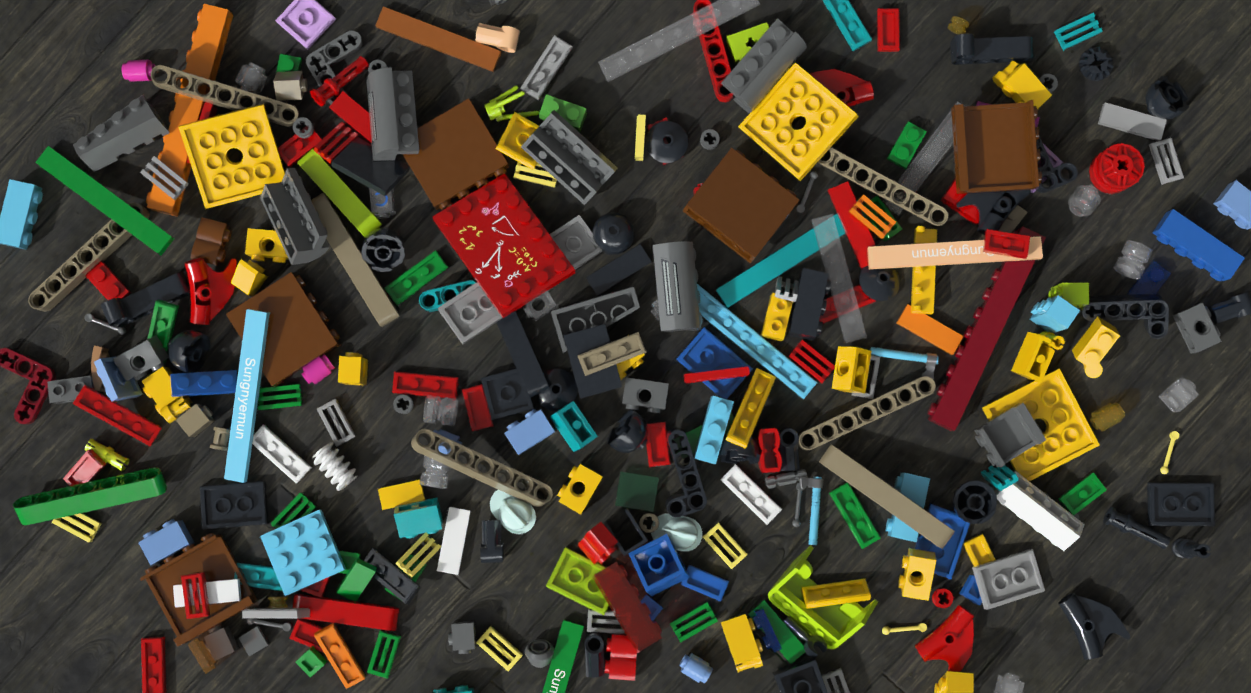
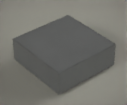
[239,626,269,656]

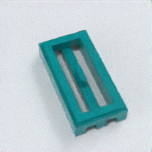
[1054,12,1103,51]
[981,465,1019,491]

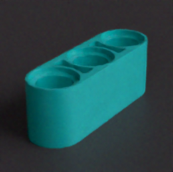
[419,281,476,312]

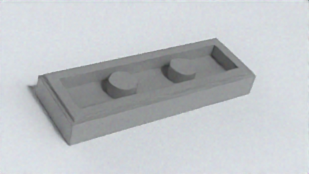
[521,35,573,100]
[1098,102,1166,141]
[242,608,310,618]

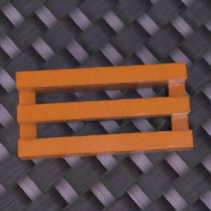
[849,194,896,239]

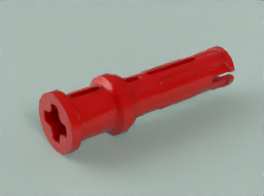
[310,56,369,106]

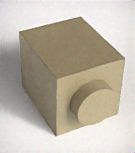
[273,71,308,100]
[176,404,214,437]

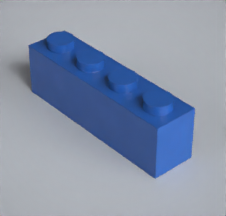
[1152,209,1244,281]

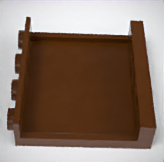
[403,98,509,210]
[951,100,1042,194]
[683,148,799,263]
[226,272,341,387]
[140,533,258,647]

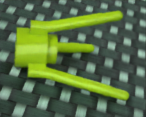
[484,86,539,122]

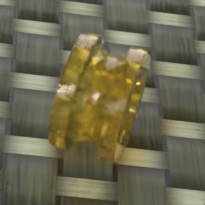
[948,16,969,34]
[268,596,288,608]

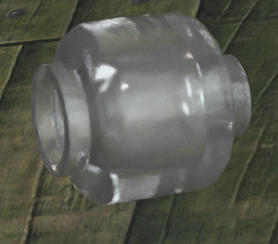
[235,62,267,94]
[1068,185,1101,217]

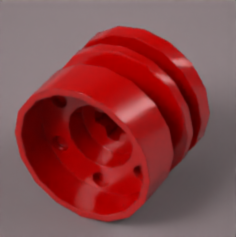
[1089,143,1145,194]

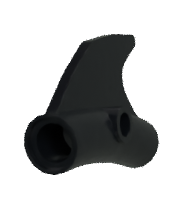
[956,189,1031,235]
[1058,593,1131,660]

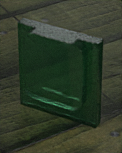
[615,472,659,512]

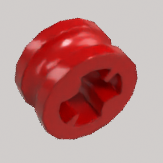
[932,588,953,608]

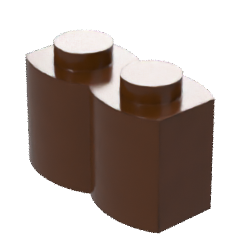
[191,217,232,266]

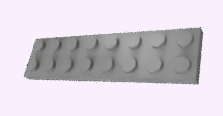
[438,215,602,344]

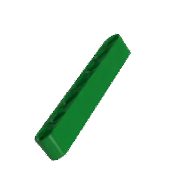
[13,467,168,525]

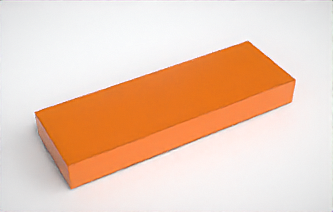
[896,304,964,355]
[314,623,366,689]

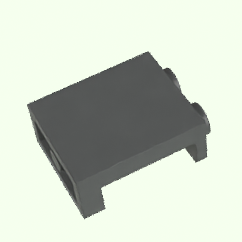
[974,403,1046,467]

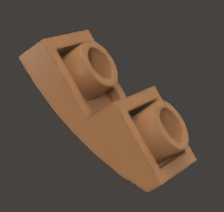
[91,346,110,392]

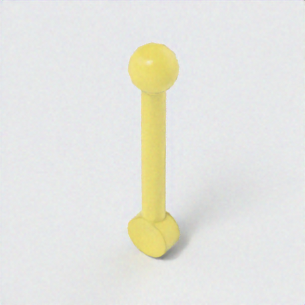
[1160,431,1179,474]
[882,623,927,635]

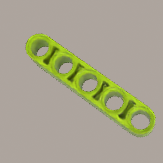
[297,149,382,237]

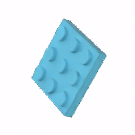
[260,510,346,596]

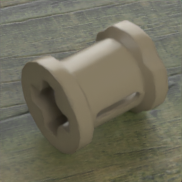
[210,427,231,451]

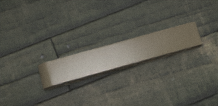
[151,65,298,127]
[818,148,948,226]
[311,192,400,327]
[28,202,149,312]
[798,376,936,450]
[411,429,553,507]
[819,444,955,549]

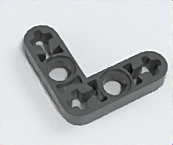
[306,31,363,104]

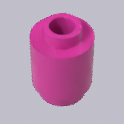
[122,60,155,82]
[302,354,335,385]

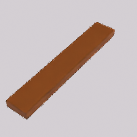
[375,6,501,72]

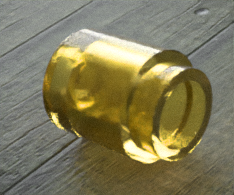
[1090,402,1125,431]

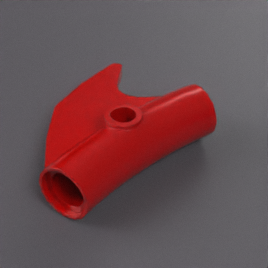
[810,69,874,107]
[185,258,237,325]
[914,604,975,672]

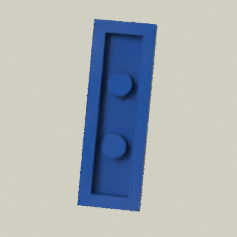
[170,370,237,397]

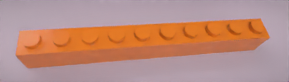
[146,4,233,217]

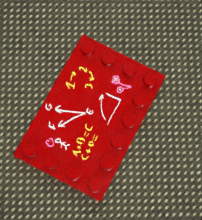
[433,173,576,318]

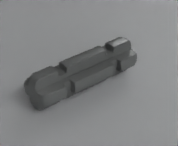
[765,469,808,488]

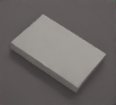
[972,549,1045,610]

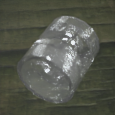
[1114,240,1153,279]
[423,395,458,426]
[419,455,451,489]

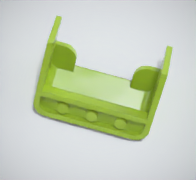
[768,545,878,649]

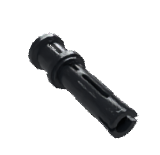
[1103,506,1170,549]
[1172,538,1211,559]

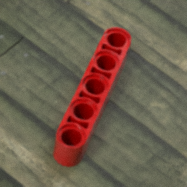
[693,0,734,102]
[292,594,399,631]

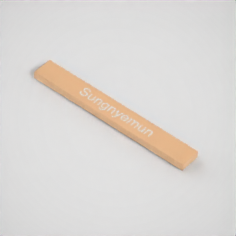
[867,237,1043,269]

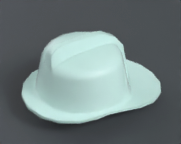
[490,490,536,534]
[651,513,702,551]

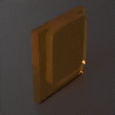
[188,638,216,674]

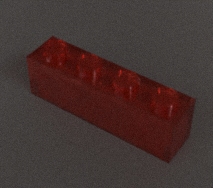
[593,562,662,653]

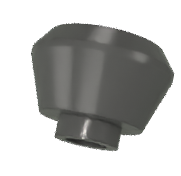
[525,639,554,668]

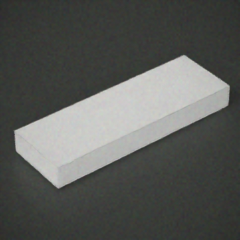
[252,425,312,483]
[720,464,782,525]
[437,507,471,575]
[173,578,241,607]

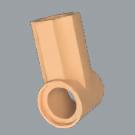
[475,23,520,53]

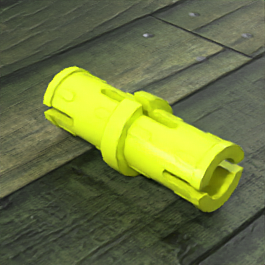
[85,439,130,471]

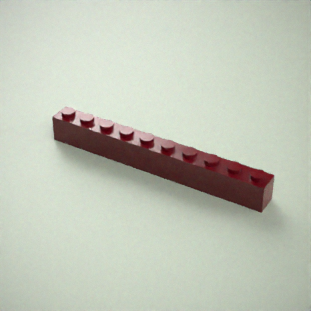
[927,226,1046,431]

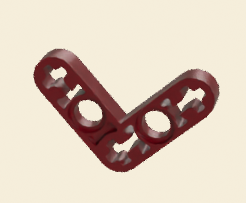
[0,348,56,424]

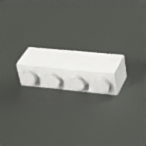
[996,471,1085,551]

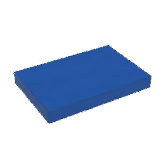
[676,327,753,399]
[915,504,970,579]

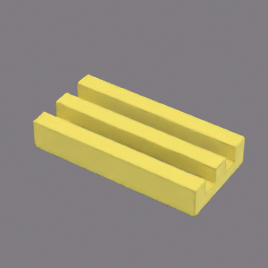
[635,114,646,161]
[514,162,557,187]
[52,513,102,543]
[703,522,747,569]
[396,533,441,579]
[476,626,523,671]

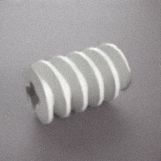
[312,442,357,491]

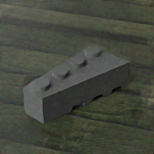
[73,95,170,172]
[551,286,640,353]

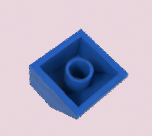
[628,534,690,596]

